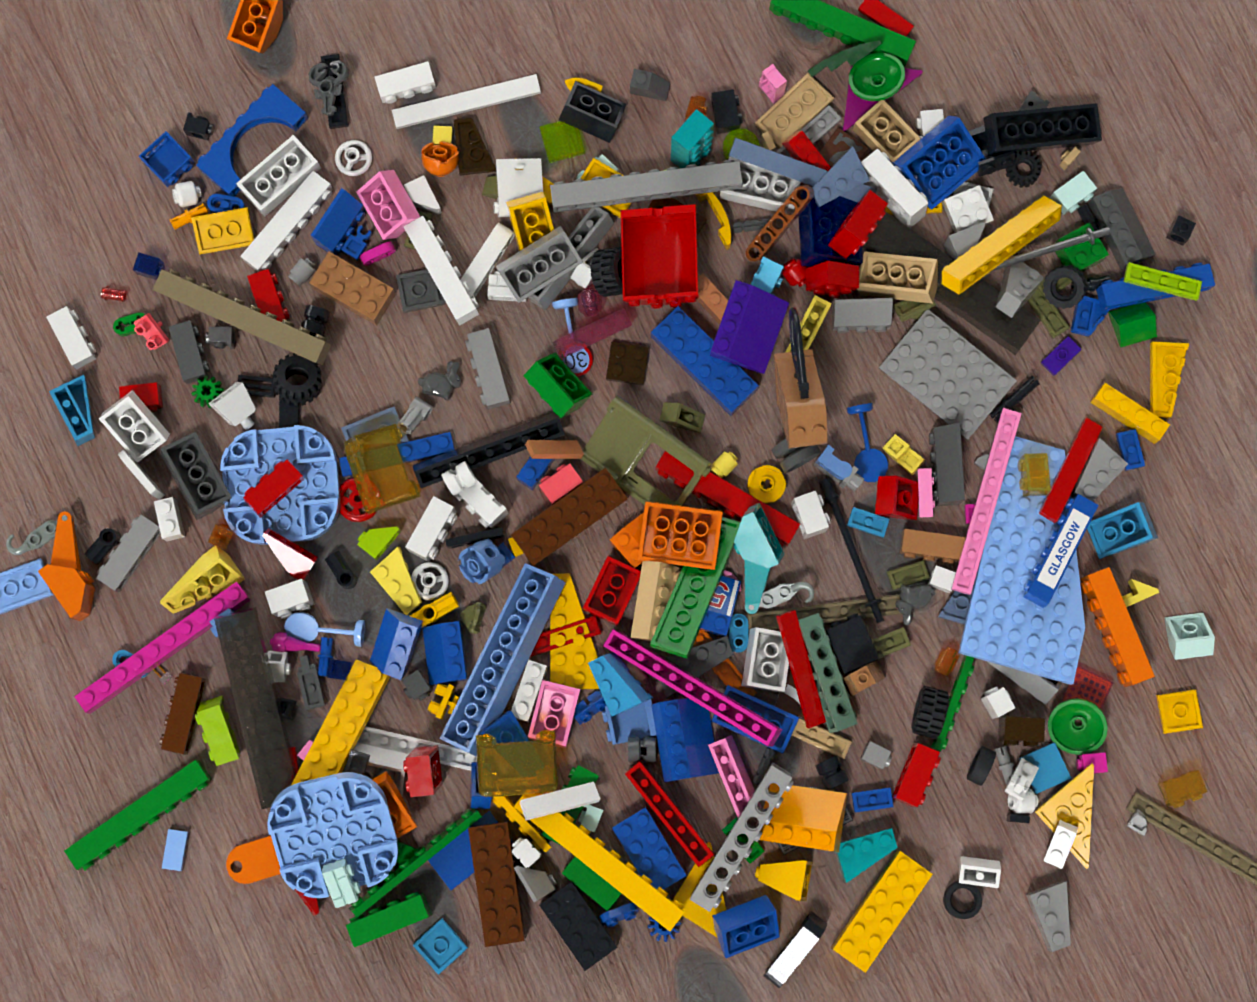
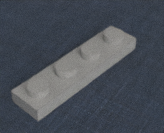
[777,105,842,158]

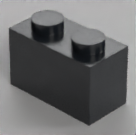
[711,89,743,134]

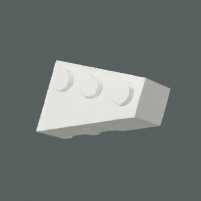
[455,479,509,529]

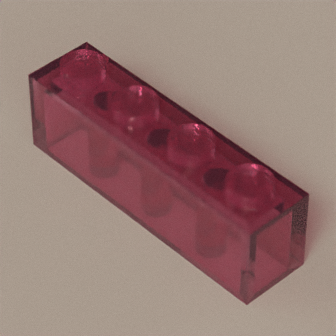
[553,308,632,359]

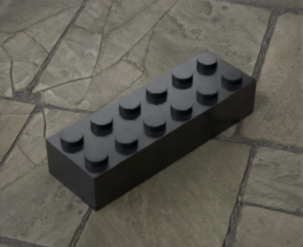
[983,103,1102,155]

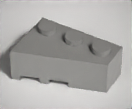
[996,256,1044,318]
[1071,438,1128,502]

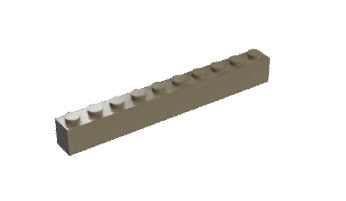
[153,269,332,365]

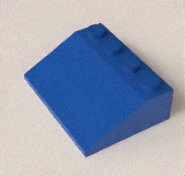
[893,115,986,210]
[651,698,719,782]

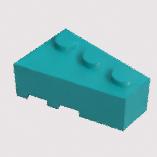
[835,828,898,883]

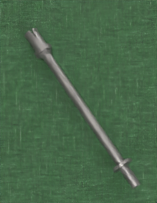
[983,227,1111,278]

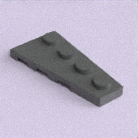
[661,636,734,698]

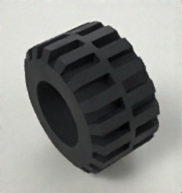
[590,247,623,297]
[273,353,322,406]
[911,686,949,739]

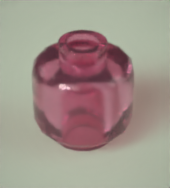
[577,288,603,317]

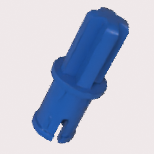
[318,637,333,677]

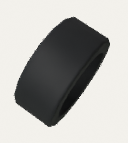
[967,746,996,786]
[943,881,982,919]

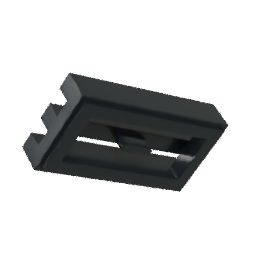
[237,374,275,398]

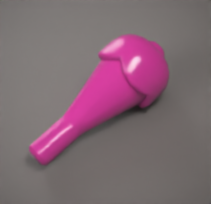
[270,632,321,652]

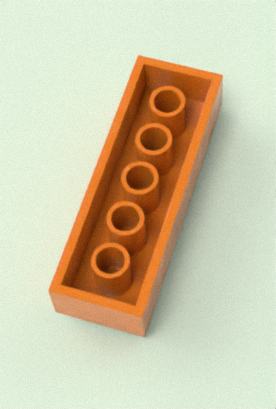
[1080,567,1155,687]

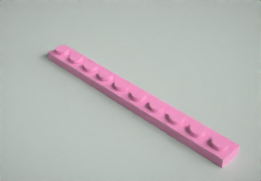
[951,408,1022,595]

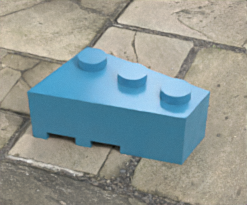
[49,375,95,446]
[588,652,653,716]

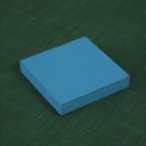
[1018,742,1071,794]
[413,918,469,975]

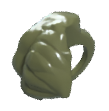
[460,602,486,634]

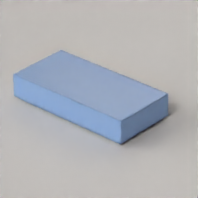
[162,829,189,871]

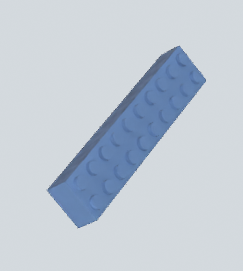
[439,563,566,759]

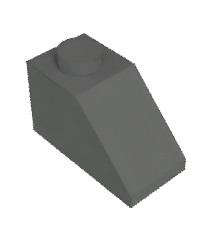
[630,69,670,101]

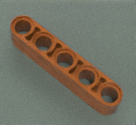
[745,185,814,262]

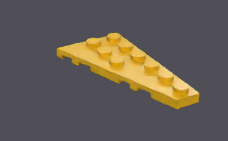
[550,573,599,690]

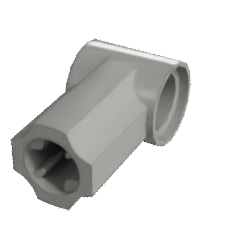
[397,396,433,434]

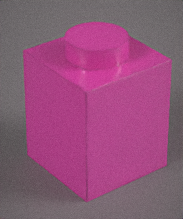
[1076,752,1108,773]

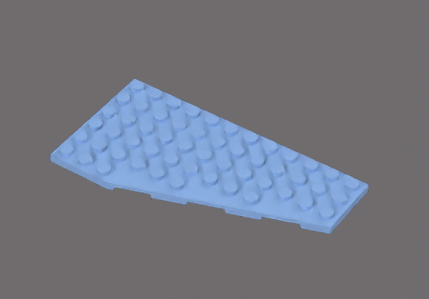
[958,436,1085,685]

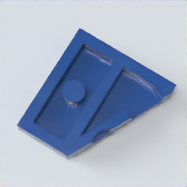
[1071,296,1111,337]

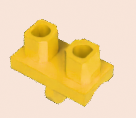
[427,684,459,720]

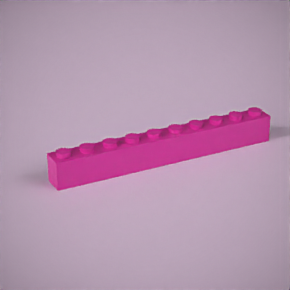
[74,581,250,714]
[604,629,783,747]

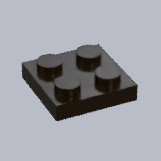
[606,342,649,385]

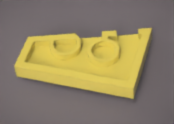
[370,547,422,615]

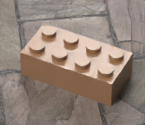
[309,252,396,326]

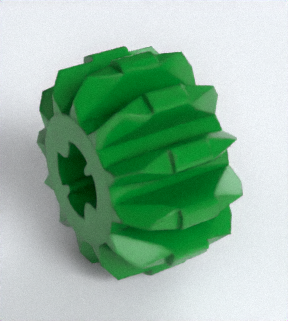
[191,376,225,408]

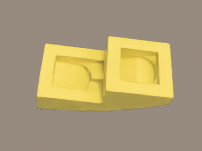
[883,434,925,476]

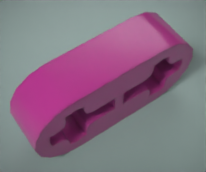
[360,241,396,266]

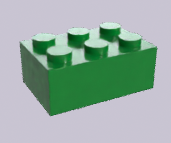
[523,352,593,418]

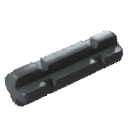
[733,218,769,233]
[753,748,776,785]

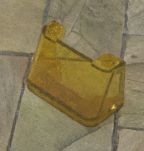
[344,424,421,514]
[476,730,558,797]

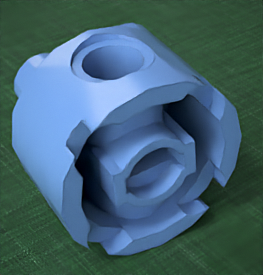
[458,539,505,584]

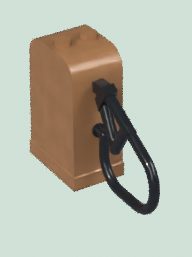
[774,307,827,448]

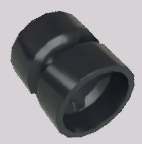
[301,305,330,337]
[815,755,849,790]

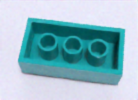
[670,109,714,169]

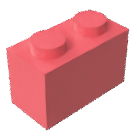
[539,464,583,505]

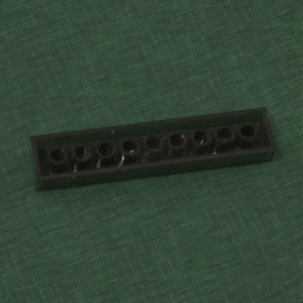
[861,212,1041,355]
[214,607,297,809]

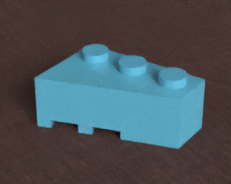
[750,256,784,296]

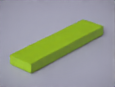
[1123,262,1202,301]

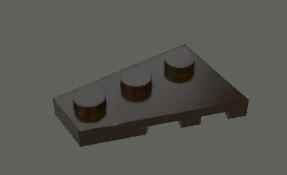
[454,118,496,176]

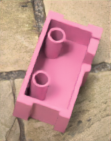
[759,64,787,104]
[918,468,935,517]

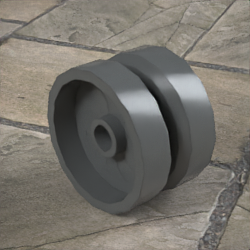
[771,439,821,473]

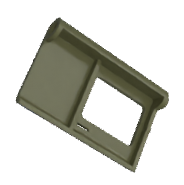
[582,395,712,506]

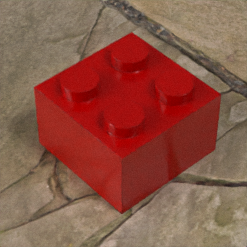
[806,261,859,298]

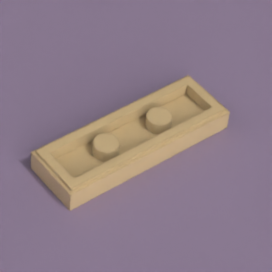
[791,718,852,760]

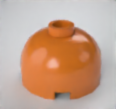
[421,142,459,177]

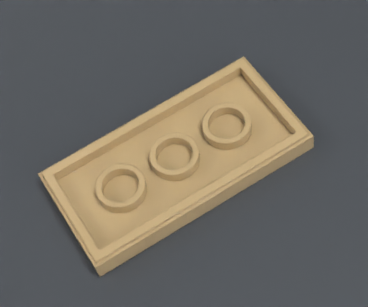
[755,73,834,149]

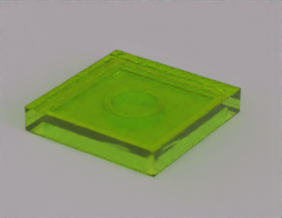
[539,121,585,163]

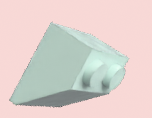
[1165,613,1215,660]

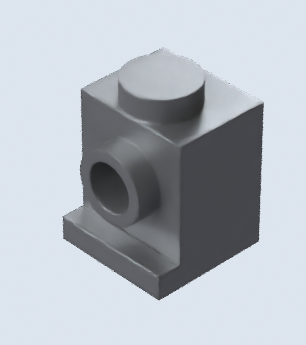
[206,327,235,349]

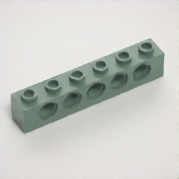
[798,613,858,733]

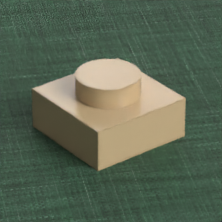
[1059,147,1081,170]

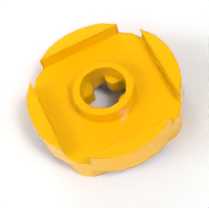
[747,465,786,504]

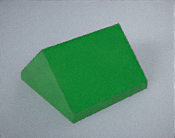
[1108,303,1157,348]

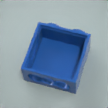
[138,131,195,188]

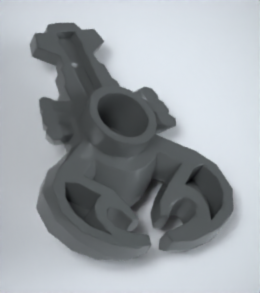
[308,60,349,116]

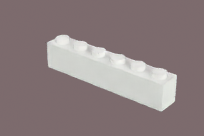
[241,171,333,272]
[403,216,479,326]

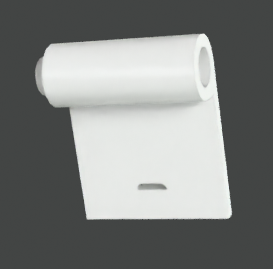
[493,158,543,217]

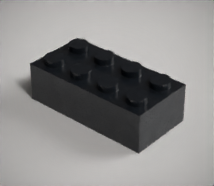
[539,882,618,971]

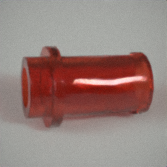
[101,286,126,302]

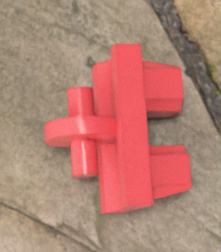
[134,313,170,350]

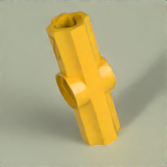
[409,592,460,628]

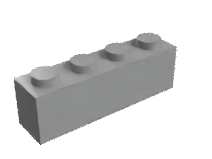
[465,328,510,410]
[96,515,161,593]

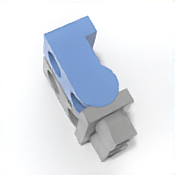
[813,445,864,491]

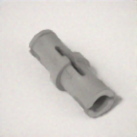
[994,746,1014,787]

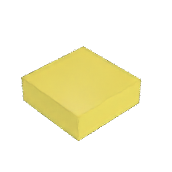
[433,126,453,145]

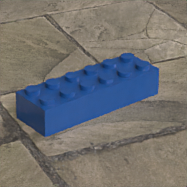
[651,306,759,416]

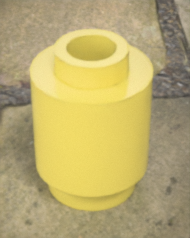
[711,451,738,478]

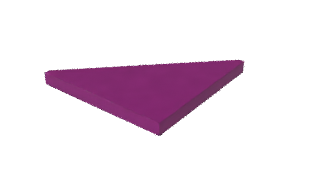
[843,66,923,132]

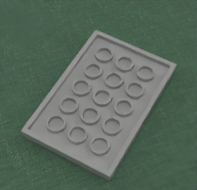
[879,309,1017,440]

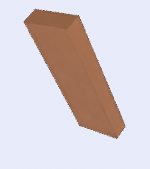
[525,440,584,459]

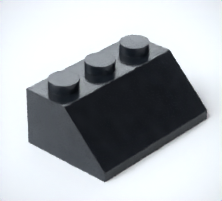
[559,81,626,143]

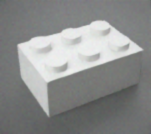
[99,390,170,462]
[405,496,458,562]
[741,627,789,693]

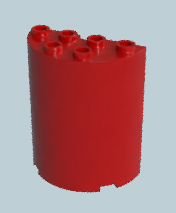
[621,204,699,309]

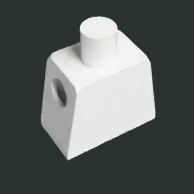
[208,382,256,430]

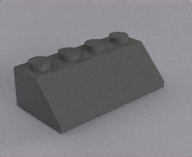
[1088,188,1156,270]
[929,423,965,506]
[161,432,232,520]

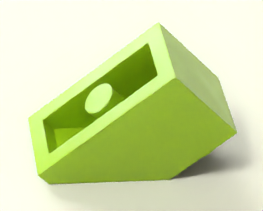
[357,527,402,561]

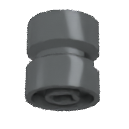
[628,737,656,762]

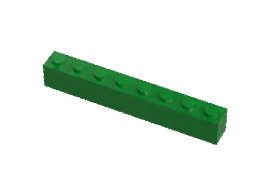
[769,0,916,67]
[64,760,212,871]

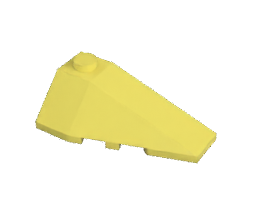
[160,544,245,614]

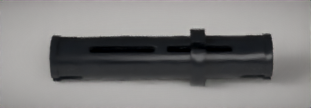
[989,376,1040,423]

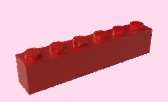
[625,762,715,867]

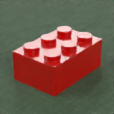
[828,190,888,259]
[583,556,641,627]
[892,743,941,807]
[403,745,443,797]

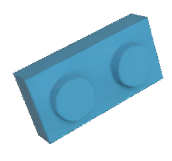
[847,507,890,538]

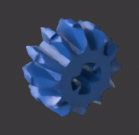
[647,917,681,942]

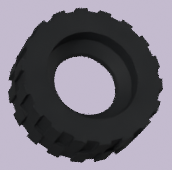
[1043,265,1088,309]

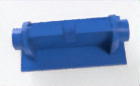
[574,690,607,725]

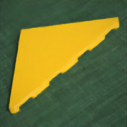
[1035,763,1094,869]
[672,842,726,937]

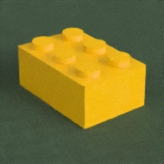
[506,192,554,251]

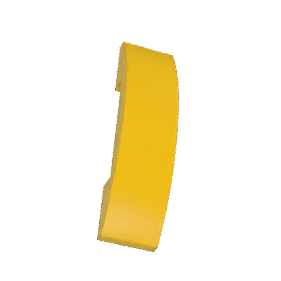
[695,192,731,250]

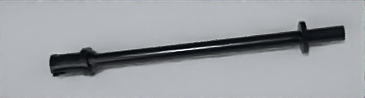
[819,478,884,624]

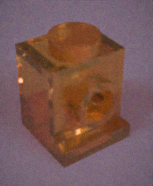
[685,96,708,121]
[208,523,233,550]

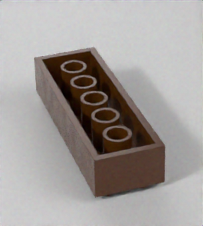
[511,468,628,566]
[468,821,526,947]

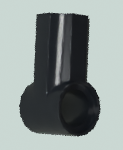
[84,528,121,565]
[325,551,357,589]

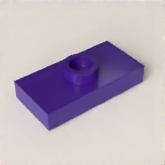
[1041,336,1082,376]

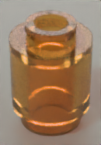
[934,646,960,677]

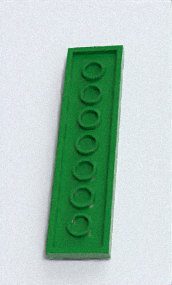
[650,517,741,659]

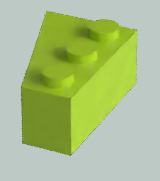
[195,695,240,766]

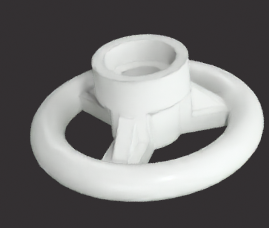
[335,140,372,176]
[411,562,449,600]

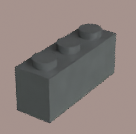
[169,320,210,384]

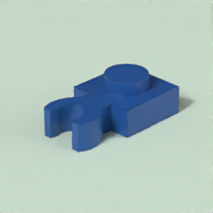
[341,225,372,261]

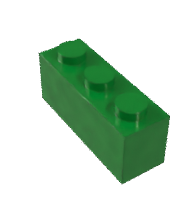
[562,857,622,911]

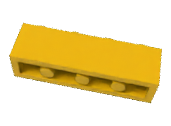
[1090,383,1170,444]

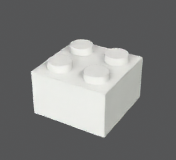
[942,185,994,233]
[791,491,830,539]
[265,579,315,619]

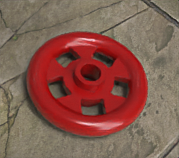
[339,477,381,522]

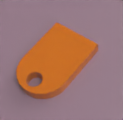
[226,836,281,884]

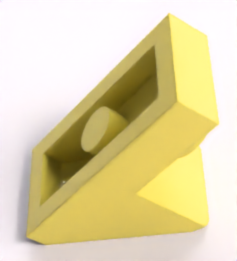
[1122,579,1160,607]

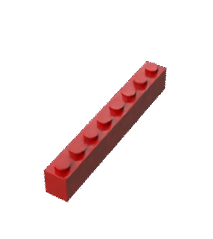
[655,451,800,547]

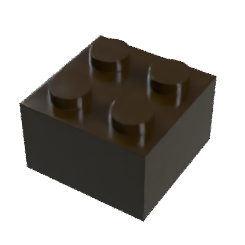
[998,716,1045,747]

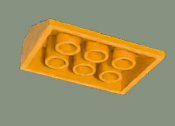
[759,783,847,853]

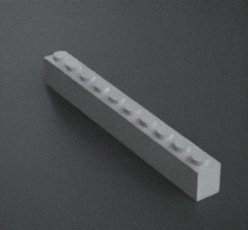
[550,160,742,213]

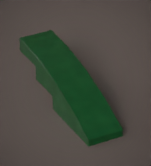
[808,40,883,77]

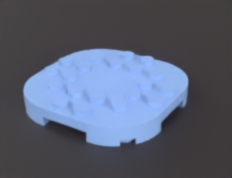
[220,425,340,545]
[267,772,398,898]

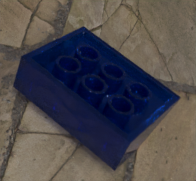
[798,190,863,267]

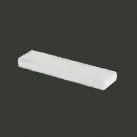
[520,782,600,821]

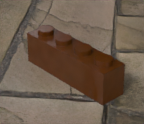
[159,673,206,755]

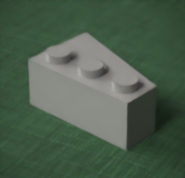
[1026,881,1071,952]

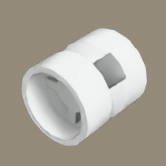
[441,461,478,496]

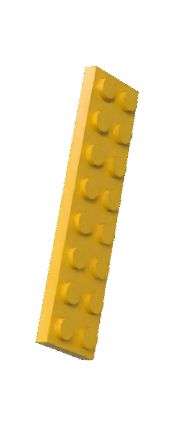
[291,660,391,785]

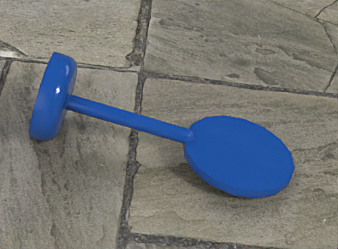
[846,403,888,482]

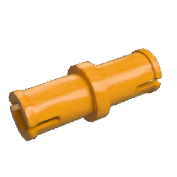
[169,203,209,230]

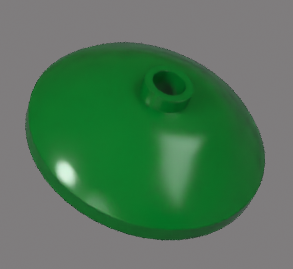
[849,53,905,101]
[1048,698,1108,755]

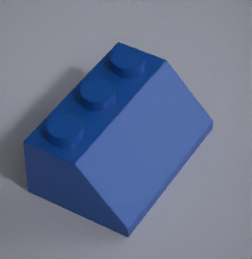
[311,188,366,255]
[370,608,423,680]
[422,621,468,686]
[712,895,780,958]

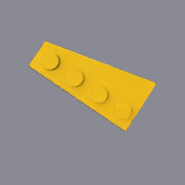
[1150,342,1189,419]
[492,783,551,853]

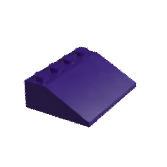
[710,280,789,374]

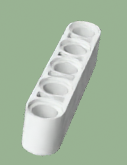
[460,223,515,299]

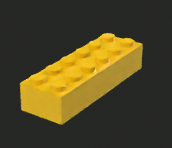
[831,851,933,973]

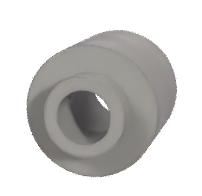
[288,258,316,286]

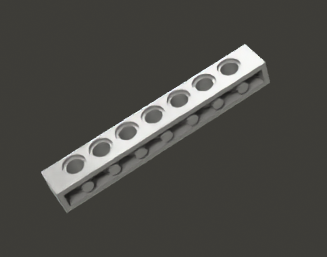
[690,762,794,912]

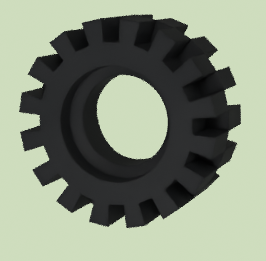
[1006,151,1042,188]

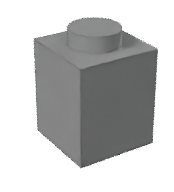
[860,741,892,770]

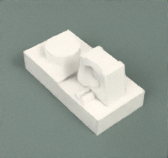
[1005,758,1039,801]

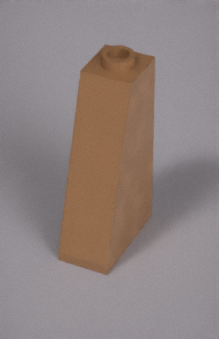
[843,661,886,696]

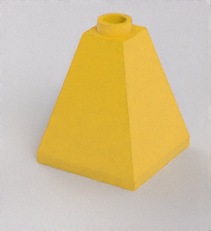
[755,860,813,901]

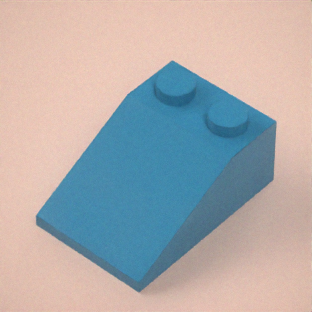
[1087,502,1158,559]

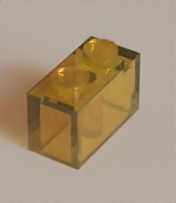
[1018,453,1051,496]
[1158,770,1208,808]

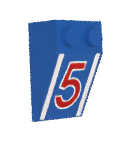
[700,576,741,637]

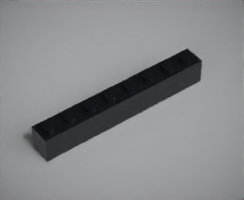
[413,413,565,488]

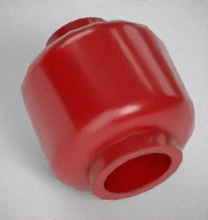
[782,258,807,287]

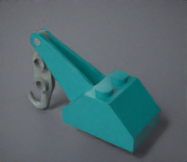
[734,503,815,614]

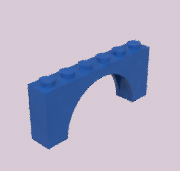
[196,84,308,197]

